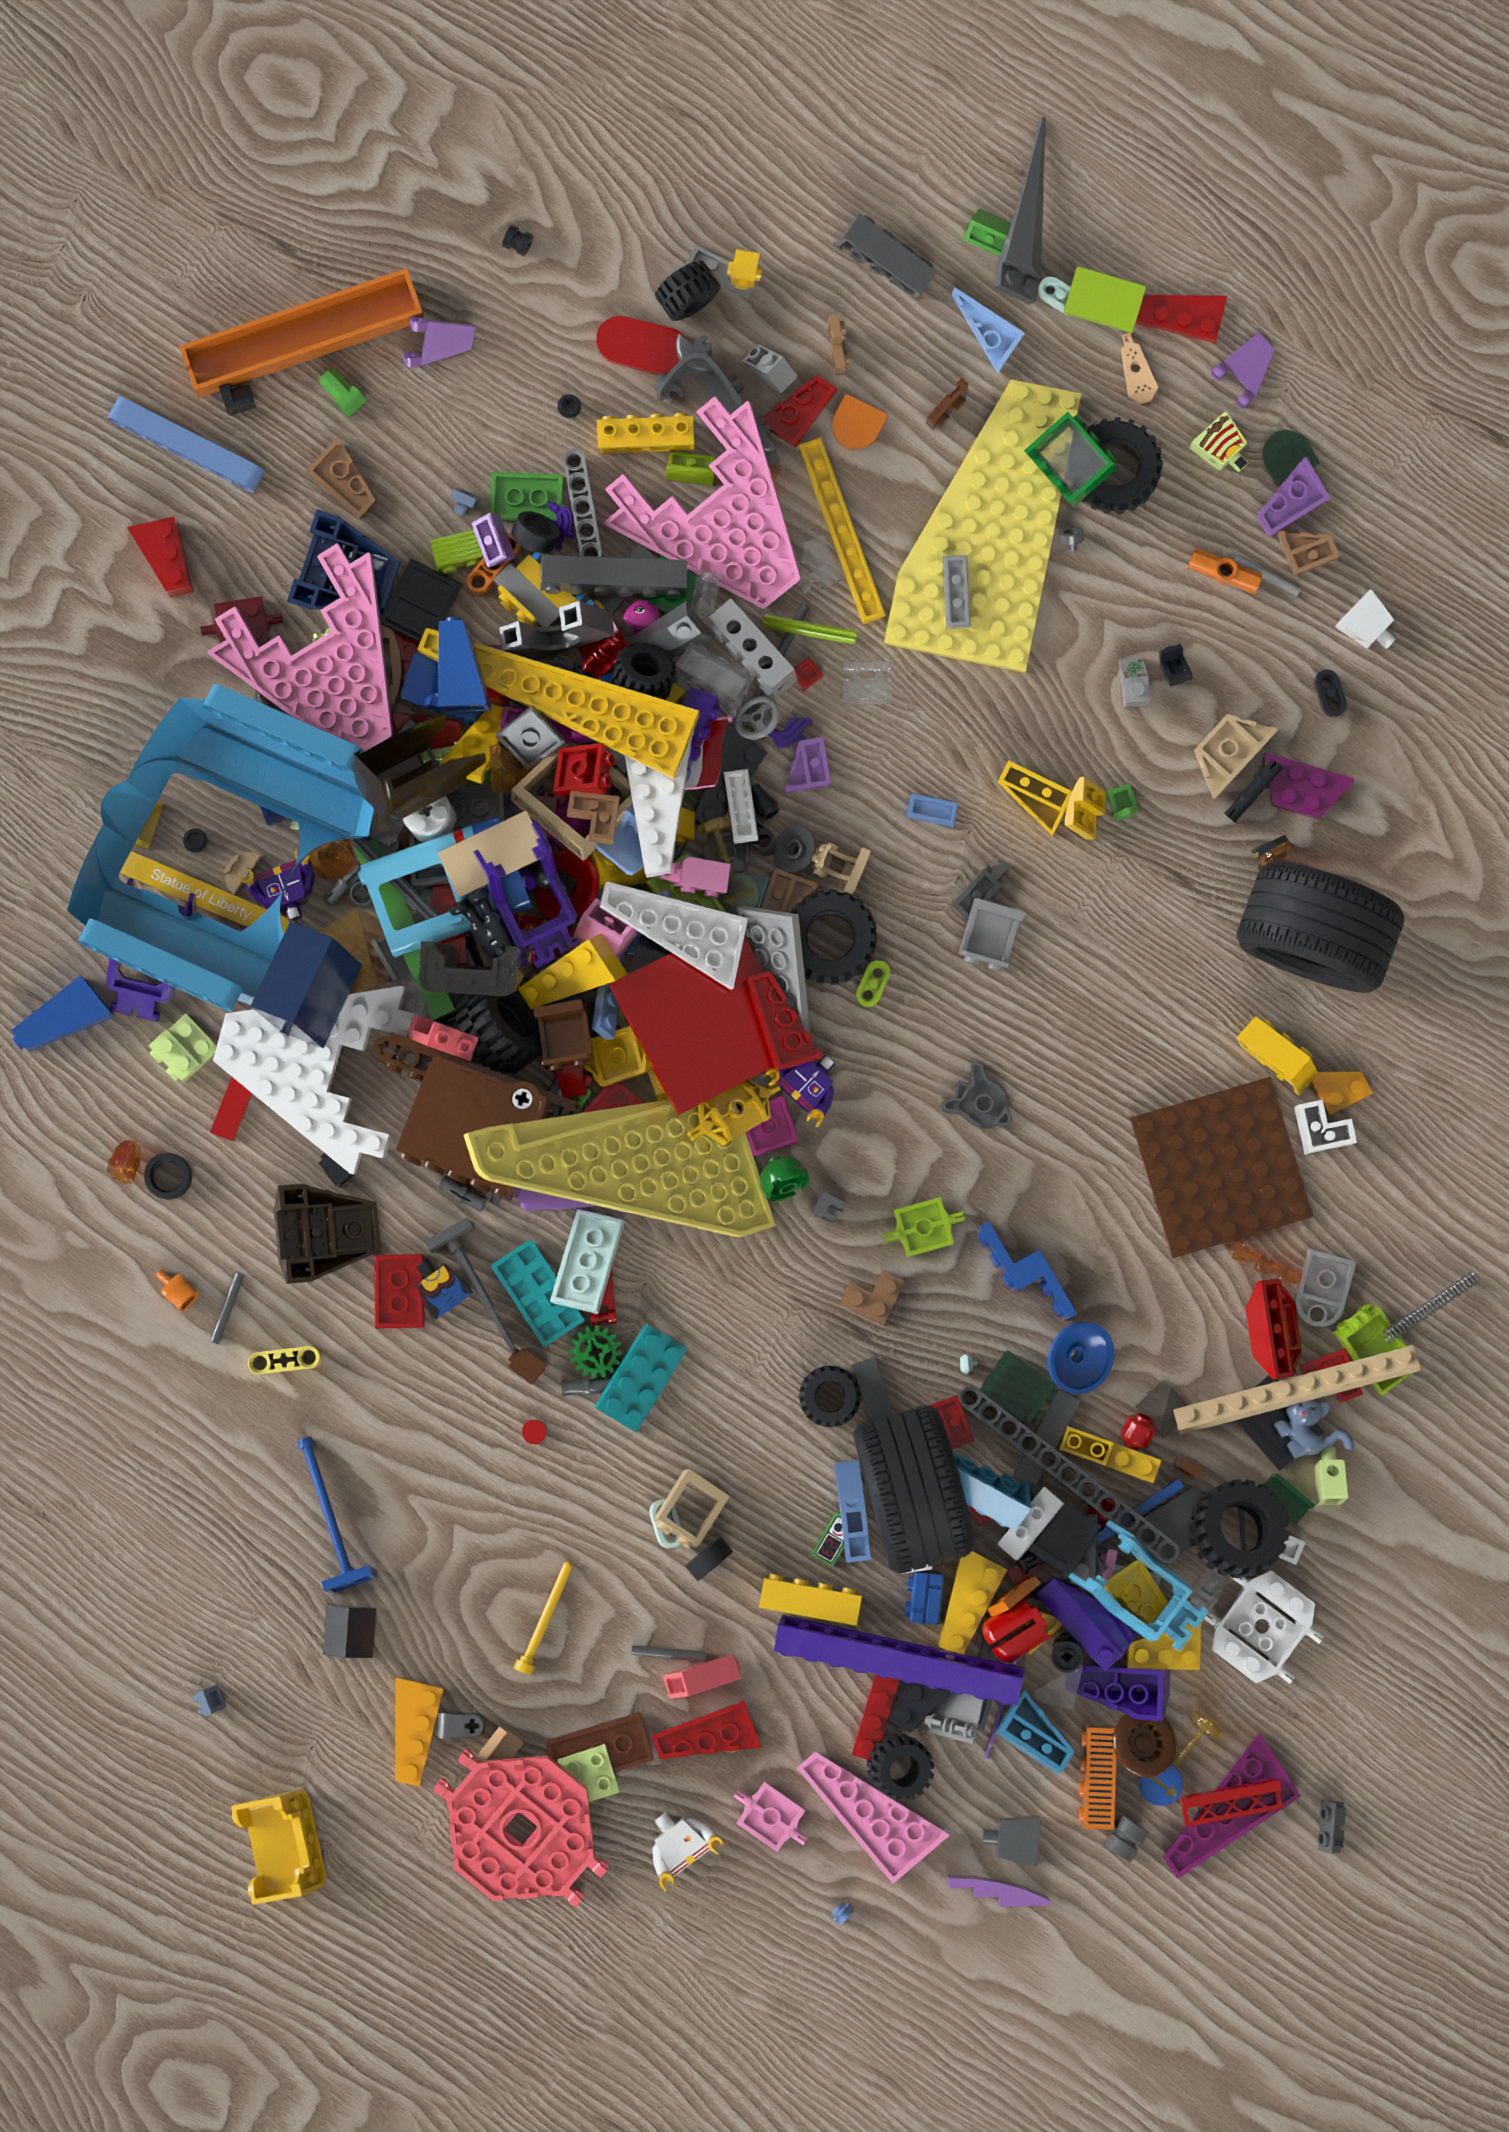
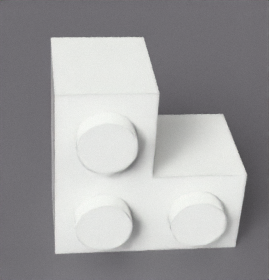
[1294,1100,1357,1155]

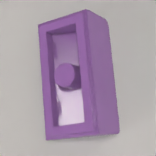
[471,513,515,568]

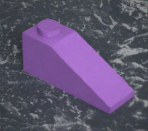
[516,1188,595,1213]

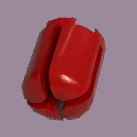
[982,1594,1054,1663]

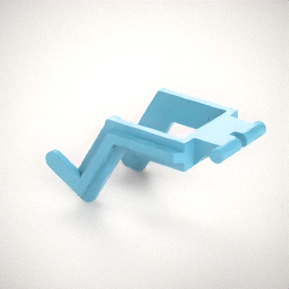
[1068,1520,1209,1652]

